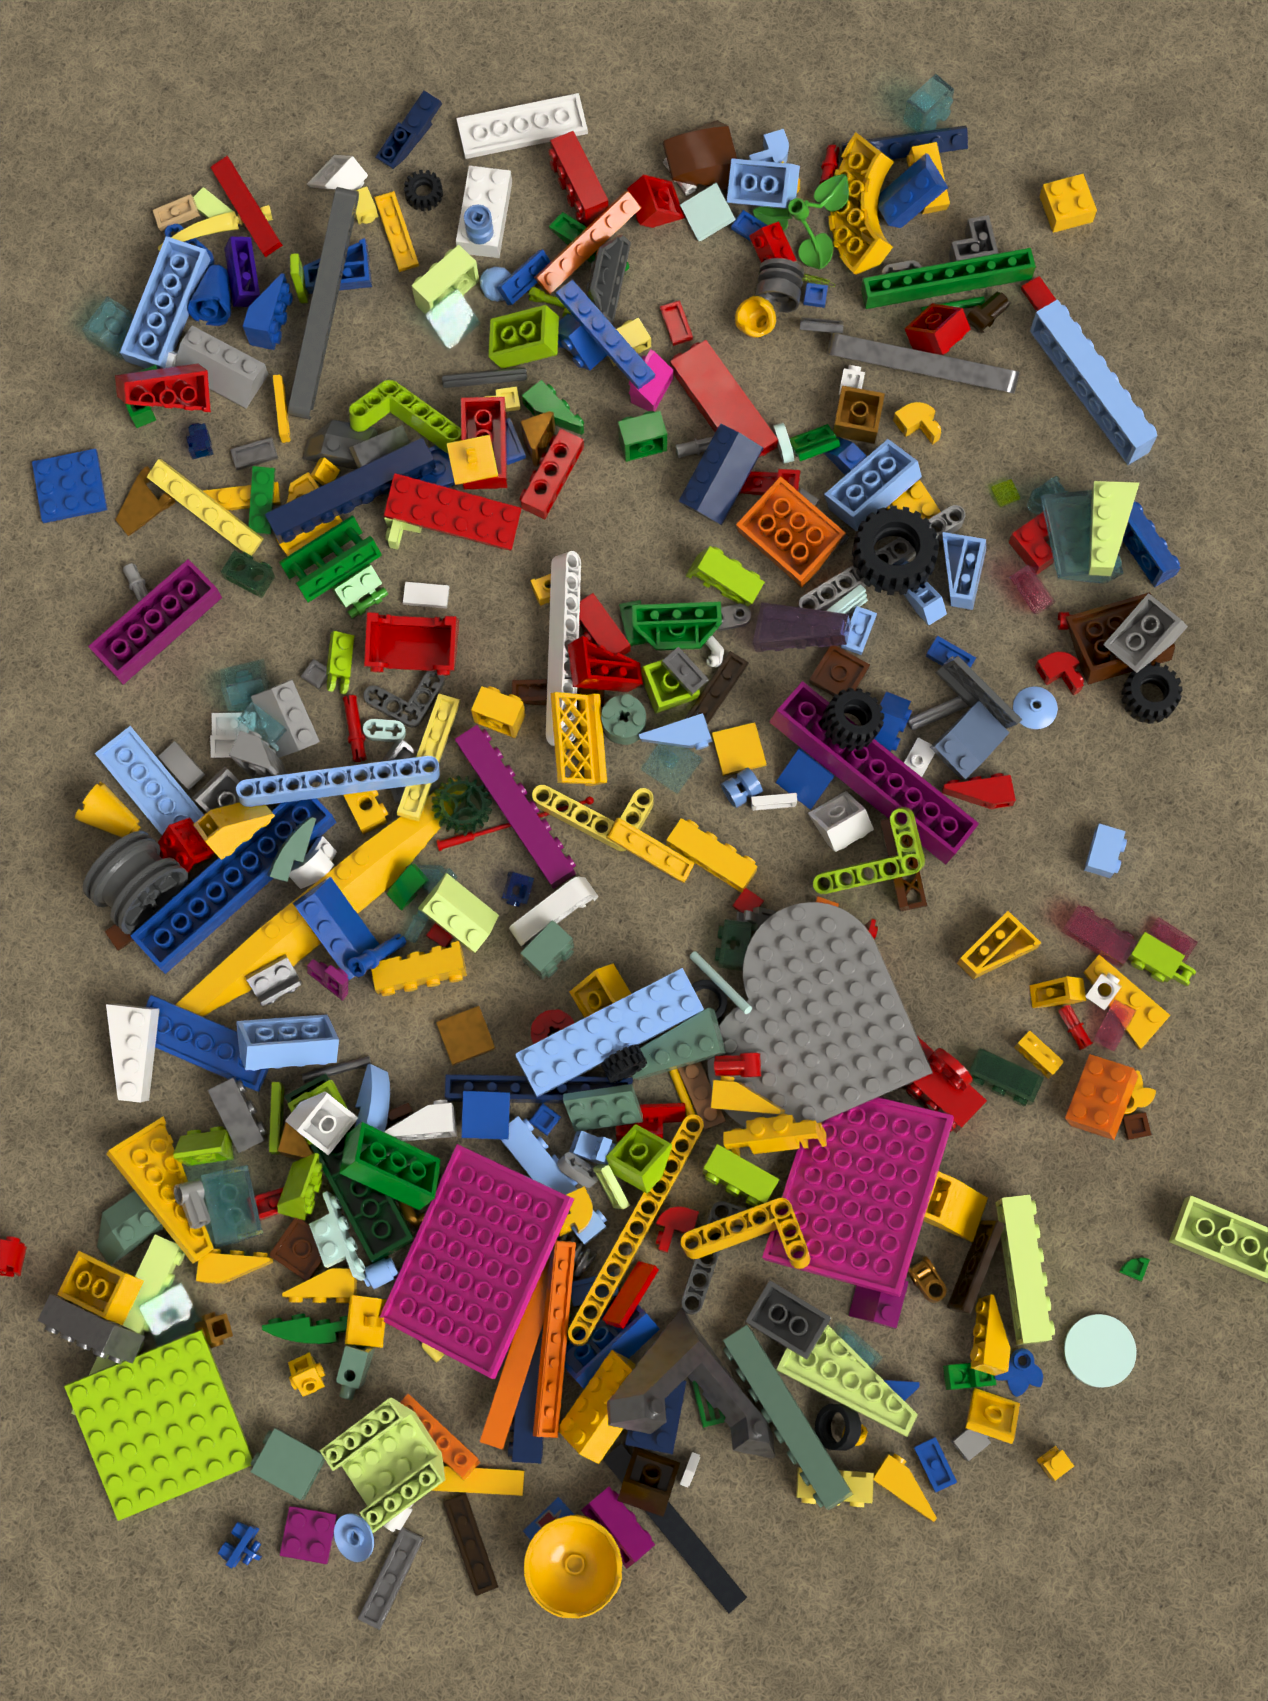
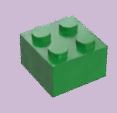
[618,411,667,462]

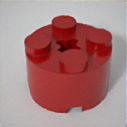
[531,1009,575,1044]
[0,1236,27,1277]

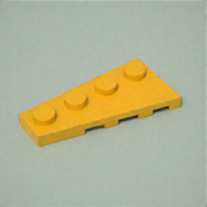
[1083,955,1170,1050]

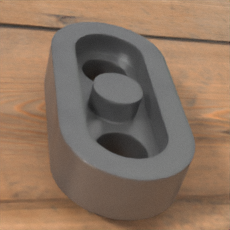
[716,604,751,631]

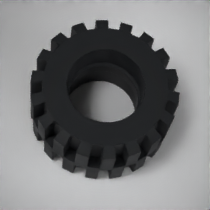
[1121,662,1183,724]
[821,688,884,751]

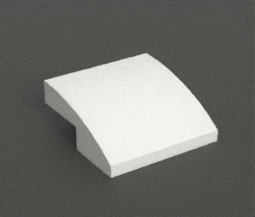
[210,713,258,758]

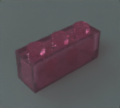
[1061,905,1138,968]

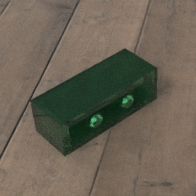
[968,1048,1044,1107]

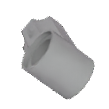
[174,1179,211,1229]

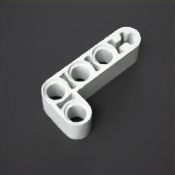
[509,876,598,947]

